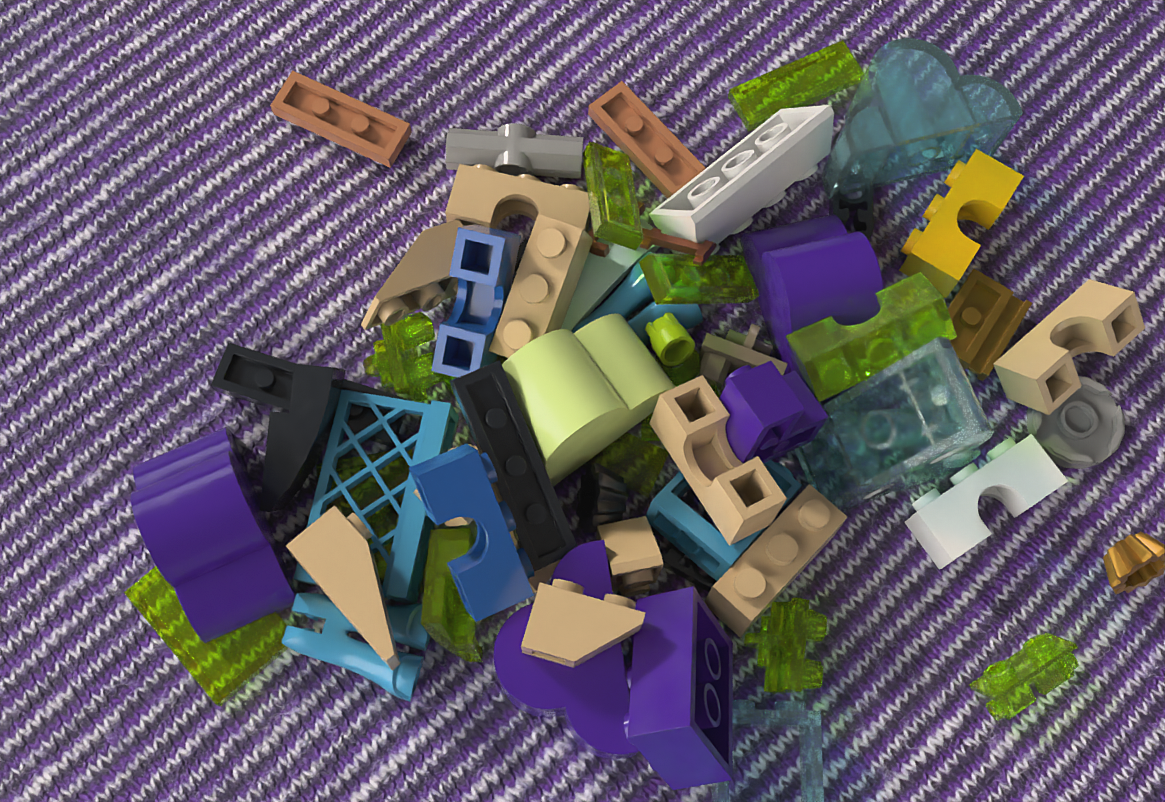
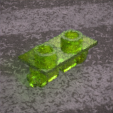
[969,633,1079,721]

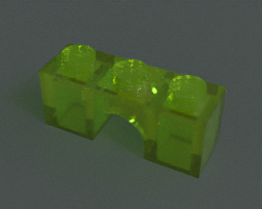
[786,272,957,402]

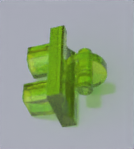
[363,312,445,402]
[744,597,828,694]

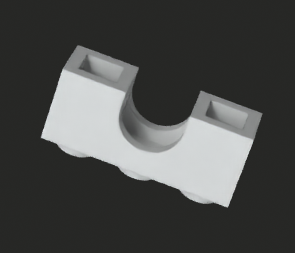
[904,434,1068,570]

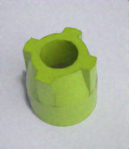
[645,313,695,366]

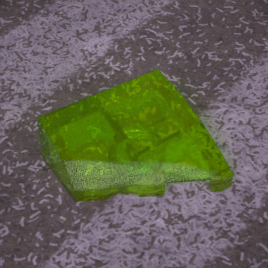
[421,528,483,662]

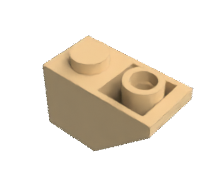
[596,516,664,597]
[521,579,645,668]

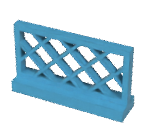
[294,389,459,604]

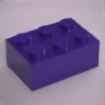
[624,586,733,790]

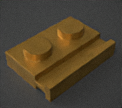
[924,268,1032,382]

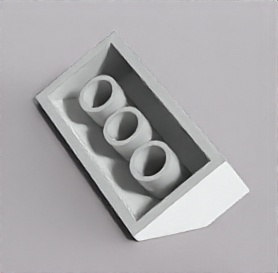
[649,105,834,260]

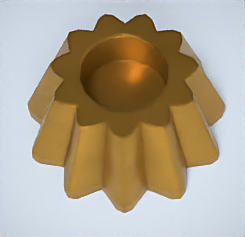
[1103,532,1165,594]

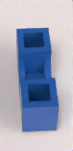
[431,225,521,378]
[409,443,535,622]

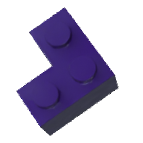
[719,361,829,464]

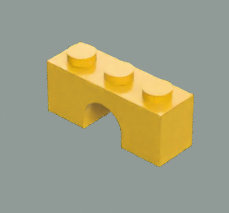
[899,149,1024,298]

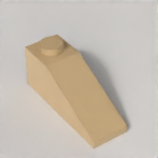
[286,505,400,671]

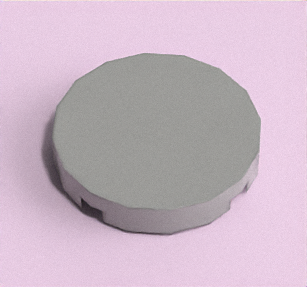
[1027,376,1125,469]

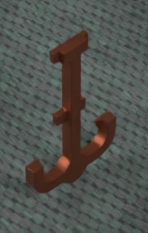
[587,200,717,266]

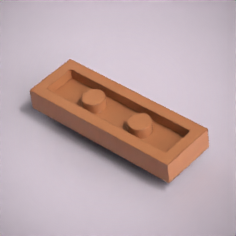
[270,70,412,168]
[588,81,706,199]

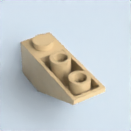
[361,219,463,330]

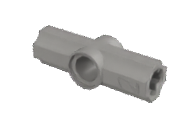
[445,123,584,179]

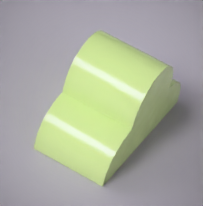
[468,314,676,487]

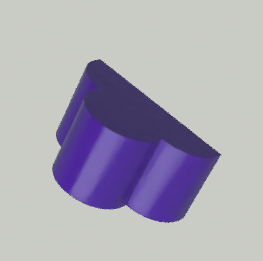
[740,214,886,401]
[130,427,297,645]
[494,540,638,760]

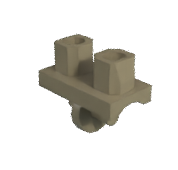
[697,323,788,390]

